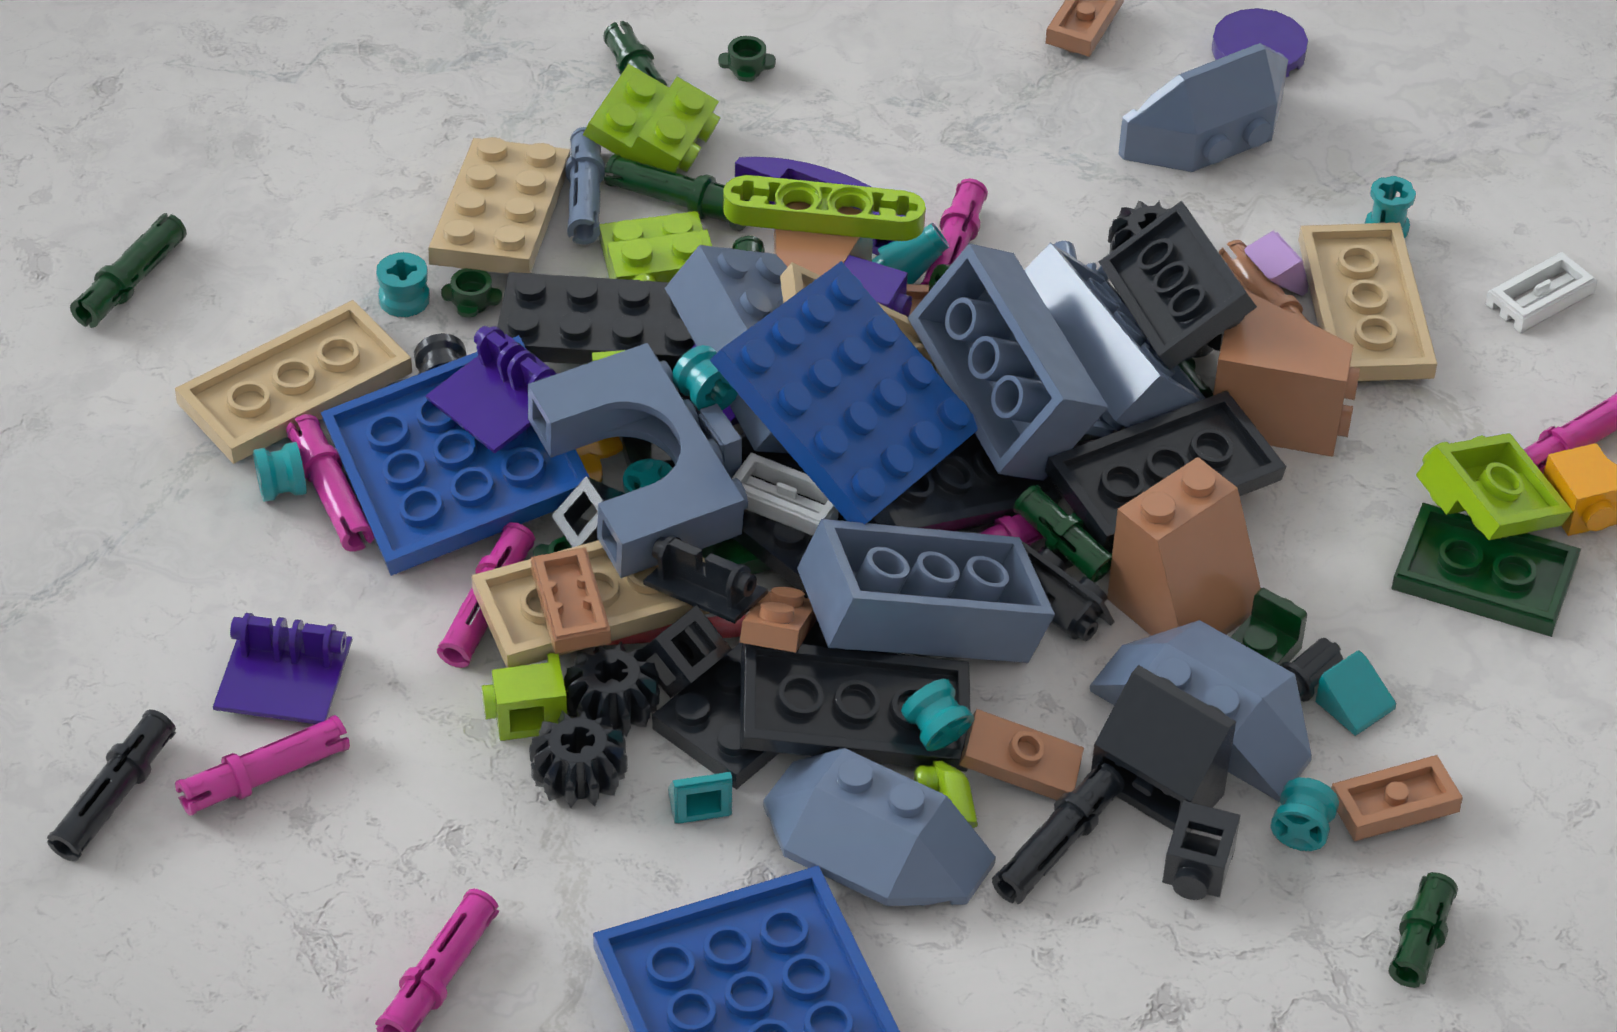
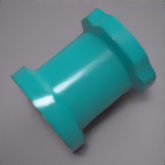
[1365,176,1416,238]

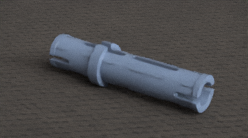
[566,127,605,245]

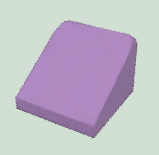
[1244,230,1309,296]

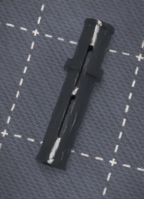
[47,709,176,861]
[992,763,1125,904]

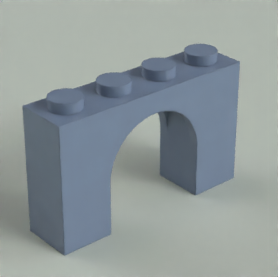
[528,343,748,578]

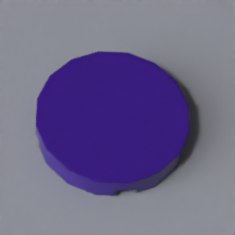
[1211,8,1308,78]

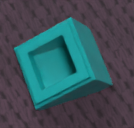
[1315,650,1397,736]
[668,772,732,824]

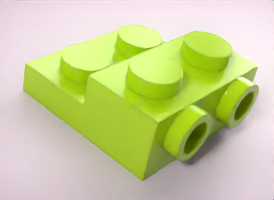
[583,64,721,173]
[599,211,712,282]
[1416,433,1573,540]

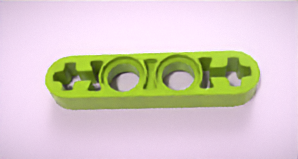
[723,175,926,241]

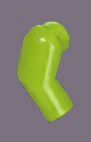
[914,761,978,828]

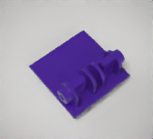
[426,326,558,453]
[213,612,353,724]

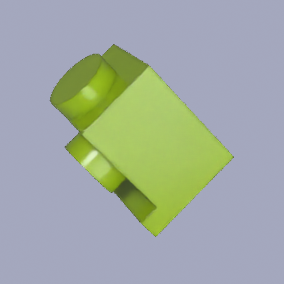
[481,653,567,741]

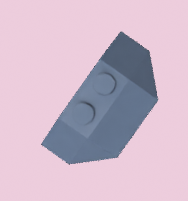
[1118,43,1288,172]
[1090,620,1312,802]
[763,748,996,906]

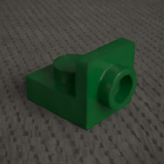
[1231,588,1307,665]

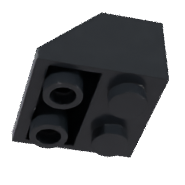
[1091,665,1236,832]

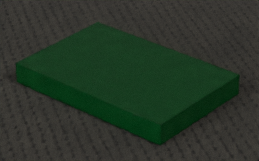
[1391,503,1581,637]

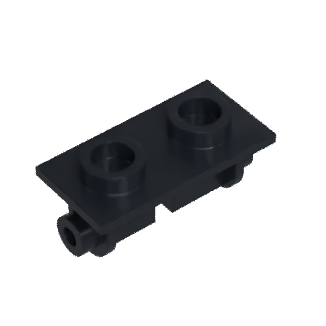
[643,535,768,624]
[1021,540,1115,641]

